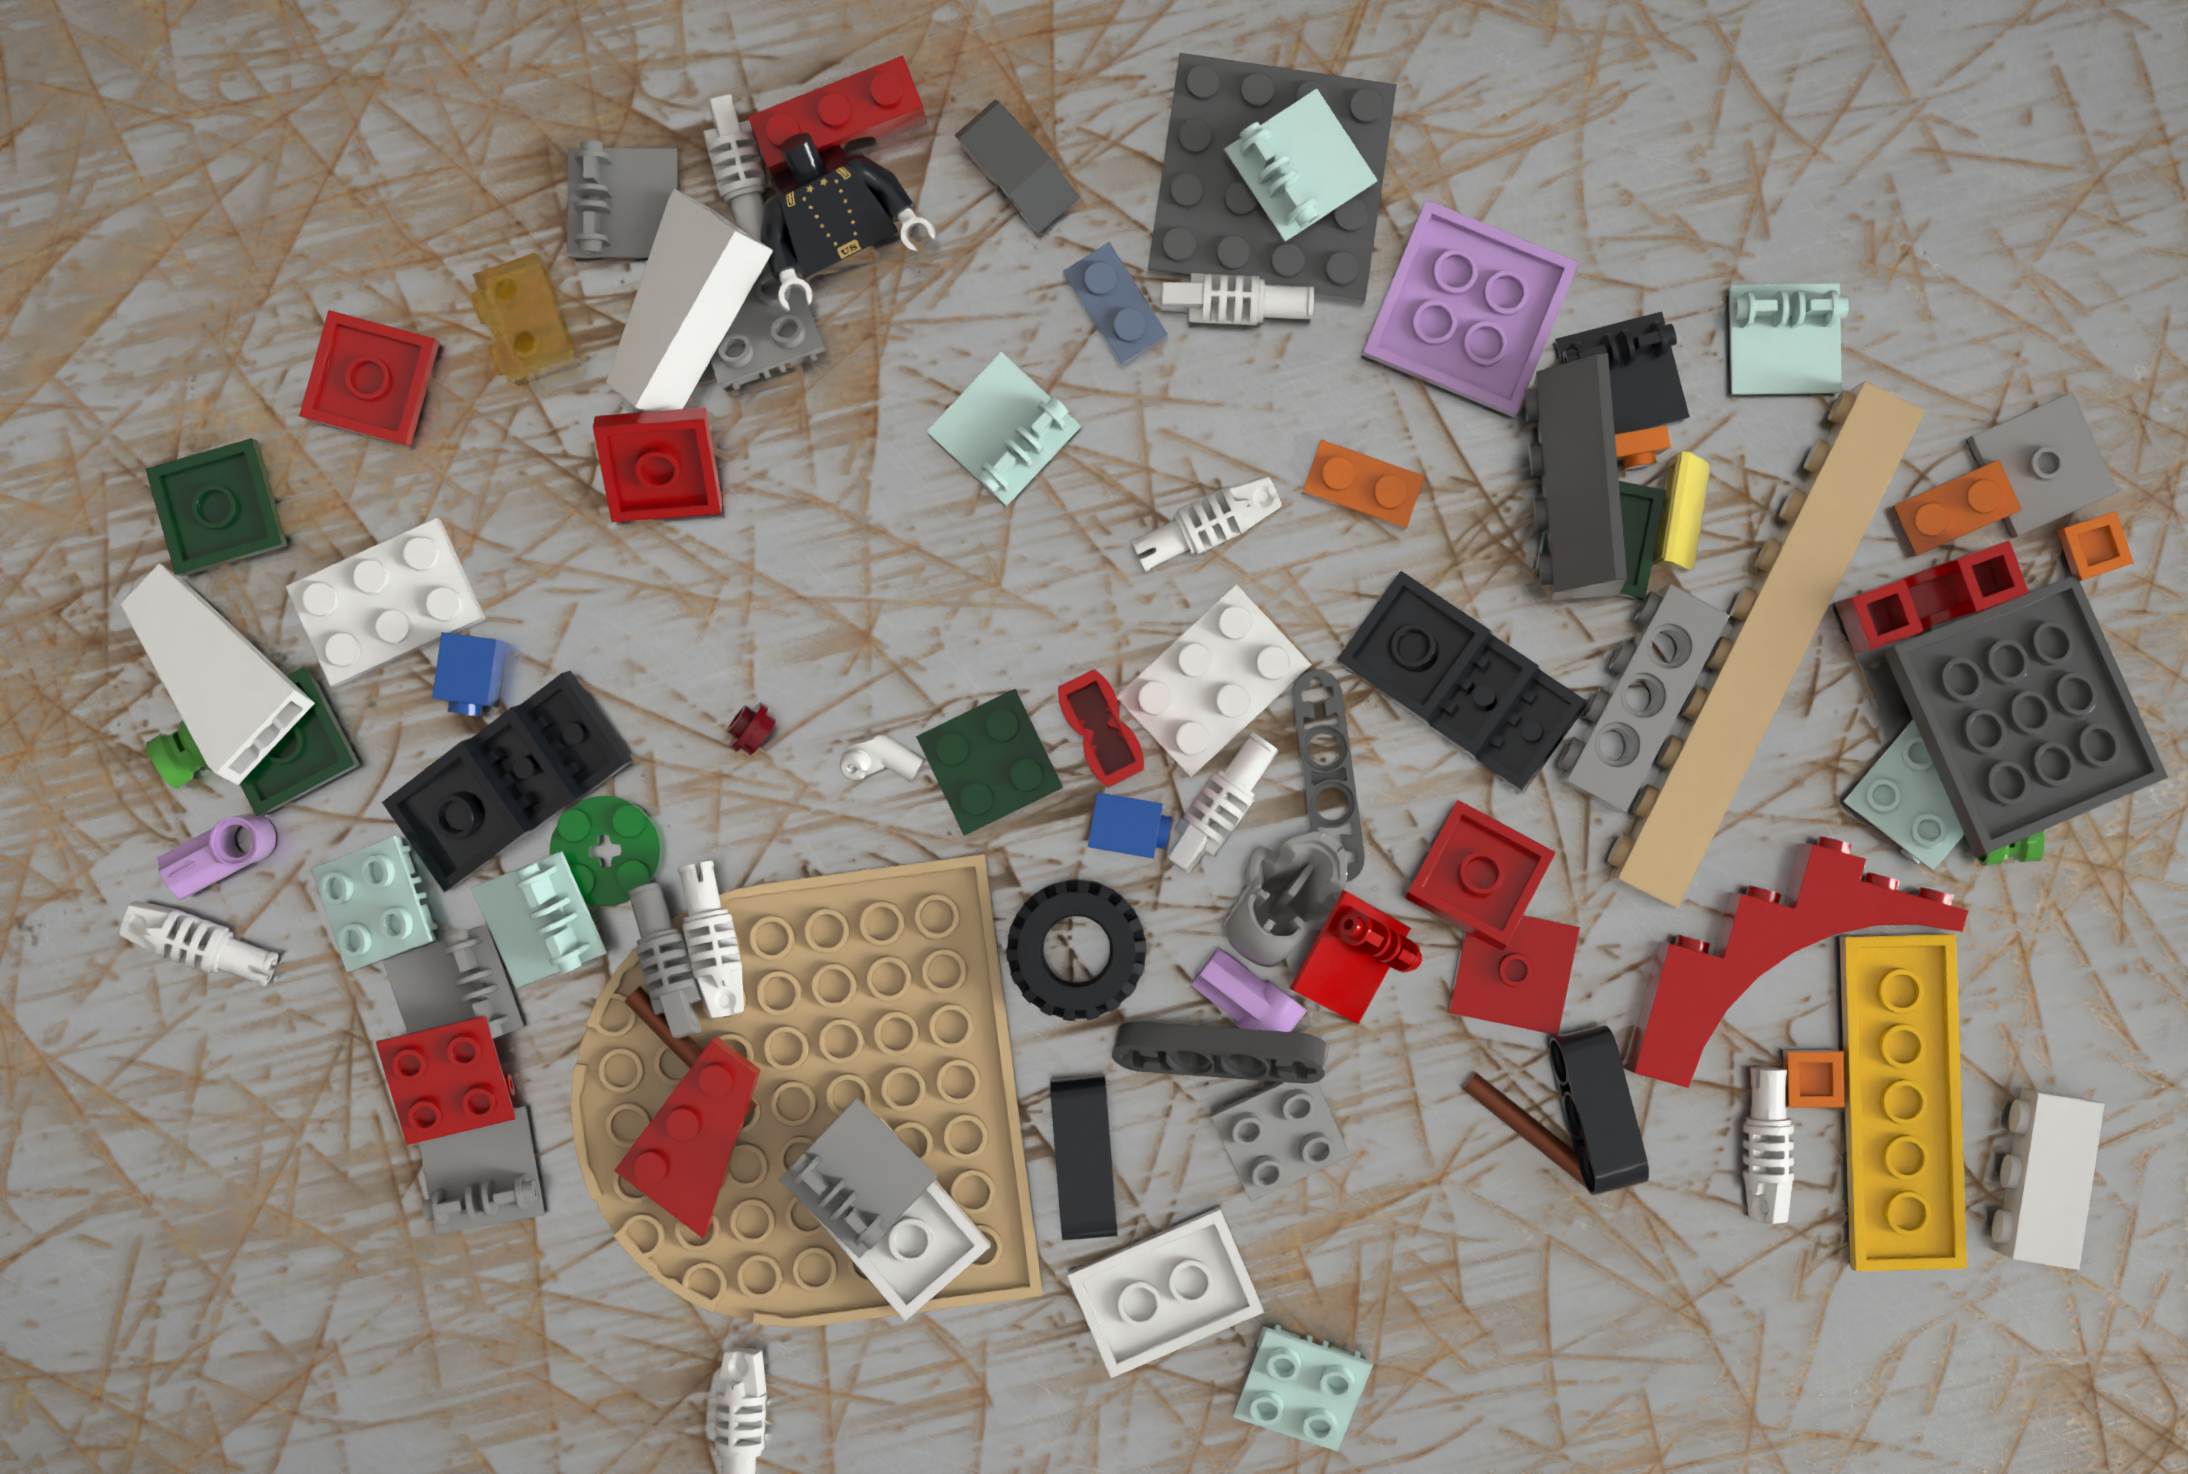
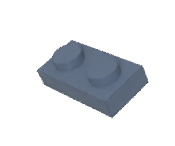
[1063,242,1168,367]

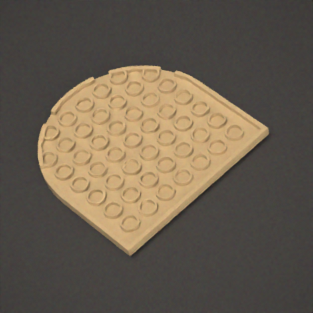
[571,854,1043,1328]

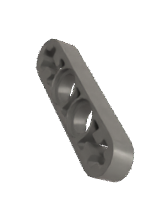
[1291,669,1365,882]
[1112,1022,1329,1084]

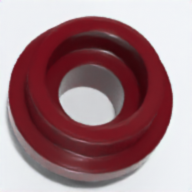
[726,702,776,756]

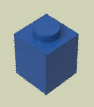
[432,632,508,716]
[1088,792,1172,859]

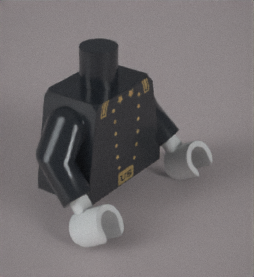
[760,133,936,313]

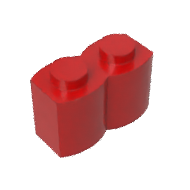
[1058,669,1144,788]

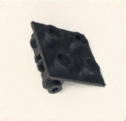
[1555,312,1690,434]

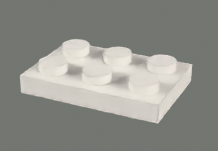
[285,518,486,687]
[1116,584,1312,778]
[808,1117,991,1321]
[1067,1207,1264,1378]

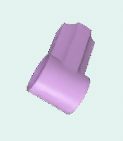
[157,814,276,900]
[1190,948,1307,1032]

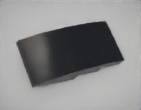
[1337,571,1588,794]
[382,670,633,893]

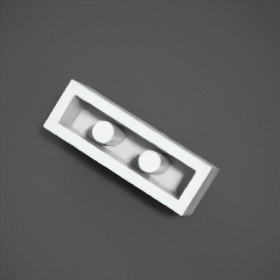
[1992,1088,2105,1270]

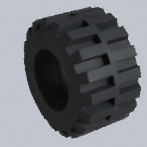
[1006,879,1147,1021]

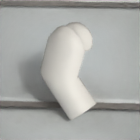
[839,734,925,782]

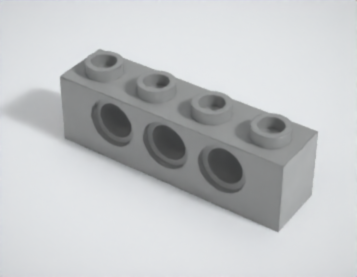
[1558,584,1730,812]

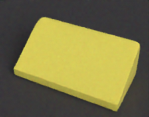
[1653,451,1710,571]

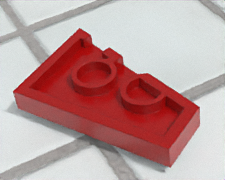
[614,1036,761,1238]

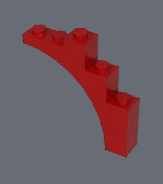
[1625,836,1969,1088]

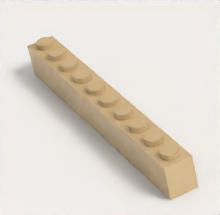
[1607,381,1925,908]

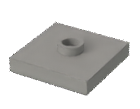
[1967,392,2118,538]

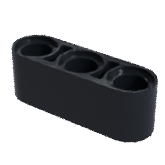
[1549,1025,1649,1196]
[1050,1075,1118,1241]

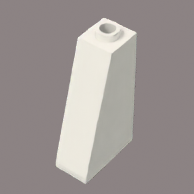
[606,188,773,413]
[120,563,315,785]

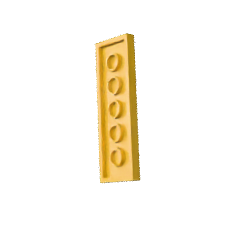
[1840,933,1967,1271]

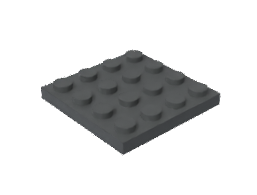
[1147,53,1397,304]
[1884,575,2168,858]

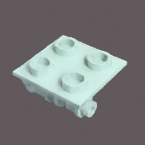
[1224,89,1378,242]
[1729,283,1849,395]
[926,352,1082,506]
[1843,719,1964,871]
[311,835,438,972]
[471,851,607,988]
[1233,1324,1373,1452]

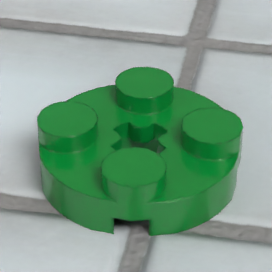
[550,796,663,906]

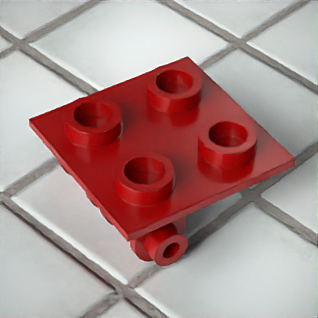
[1289,890,1422,1025]
[376,1015,516,1145]

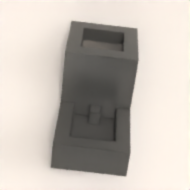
[954,99,1080,234]

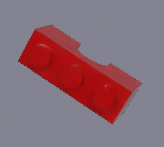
[747,55,927,177]
[1835,540,2029,654]

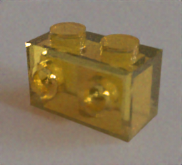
[470,252,581,387]

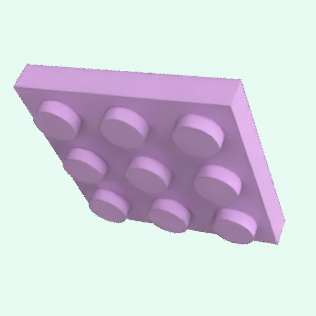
[1362,200,1579,417]

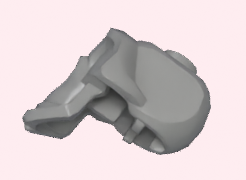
[1223,831,1347,968]

